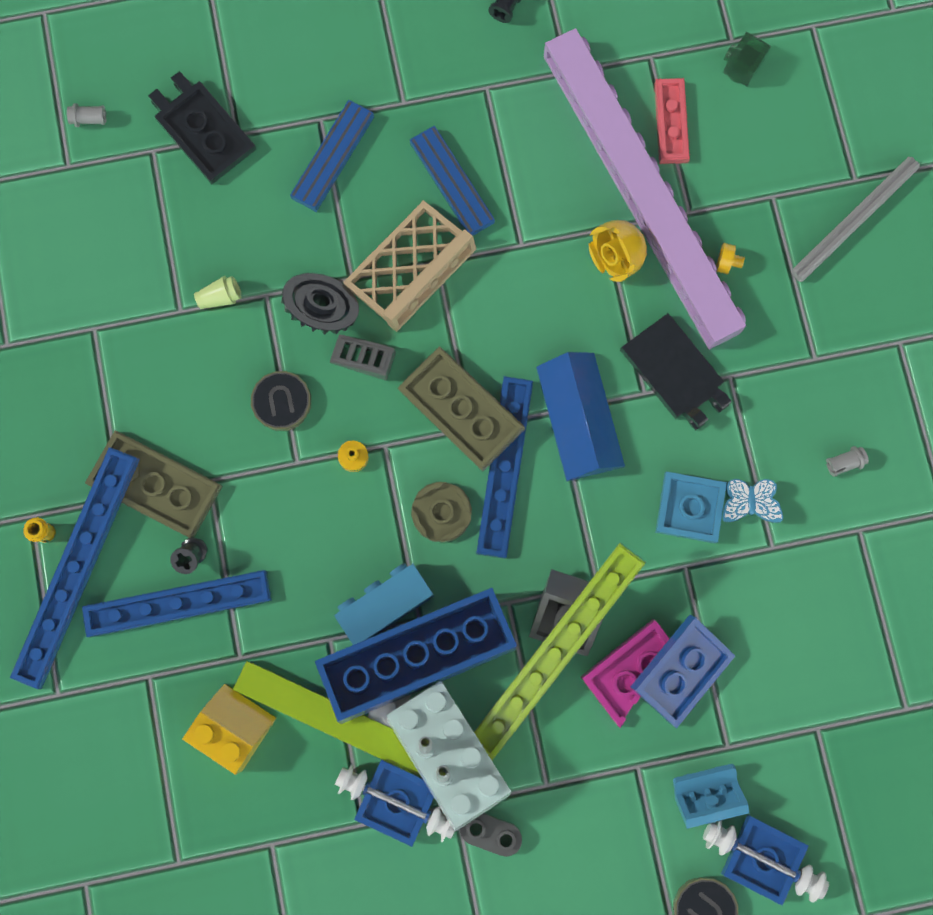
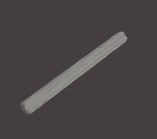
[791,157,920,282]

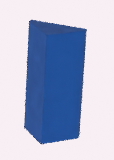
[536,352,625,482]

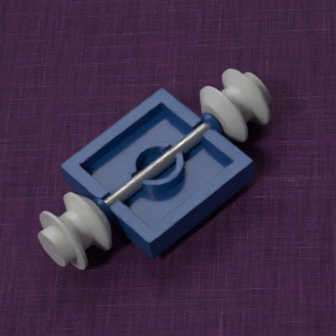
[335,759,455,847]
[703,815,829,906]

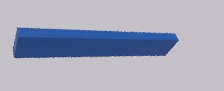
[476,376,533,559]
[82,570,272,637]

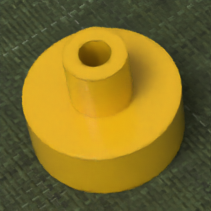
[716,243,745,274]
[338,440,369,472]

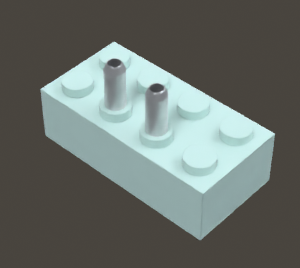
[386,681,511,832]

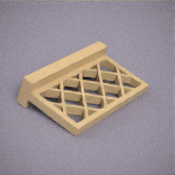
[343,200,476,332]

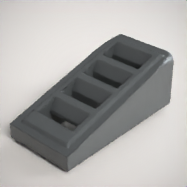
[330,334,396,381]

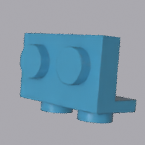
[673,764,749,829]

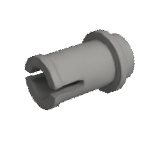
[67,103,106,127]
[826,446,869,477]

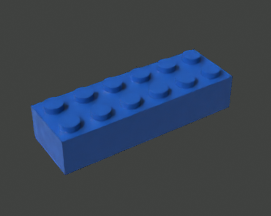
[315,588,517,724]

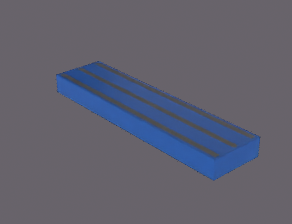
[290,100,374,212]
[410,125,495,236]

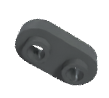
[460,813,522,857]

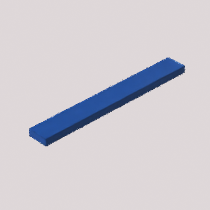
[10,447,140,689]

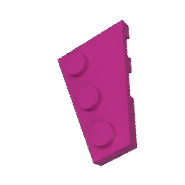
[580,619,669,728]

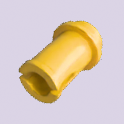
[23,517,56,543]

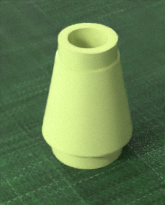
[194,276,242,309]

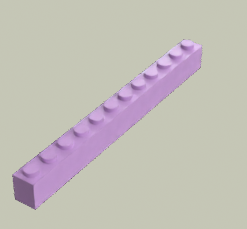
[543,28,746,350]

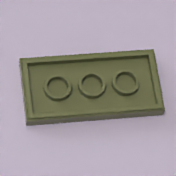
[398,346,525,472]
[85,430,223,538]

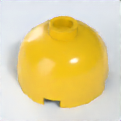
[589,220,647,282]

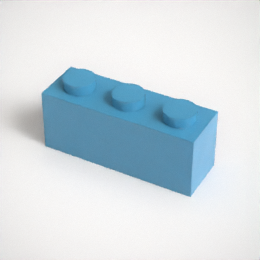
[334,563,434,645]

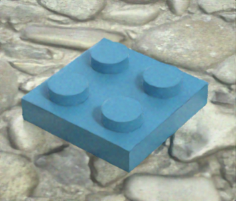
[655,471,727,544]

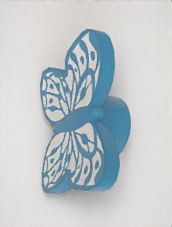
[723,479,783,523]

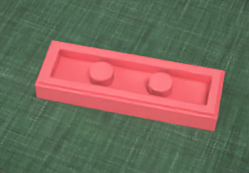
[654,78,690,164]

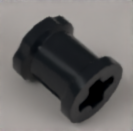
[488,0,521,23]
[170,537,208,574]

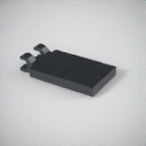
[148,71,256,185]
[620,313,732,431]

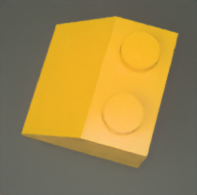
[182,684,277,775]

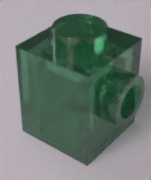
[723,32,771,87]

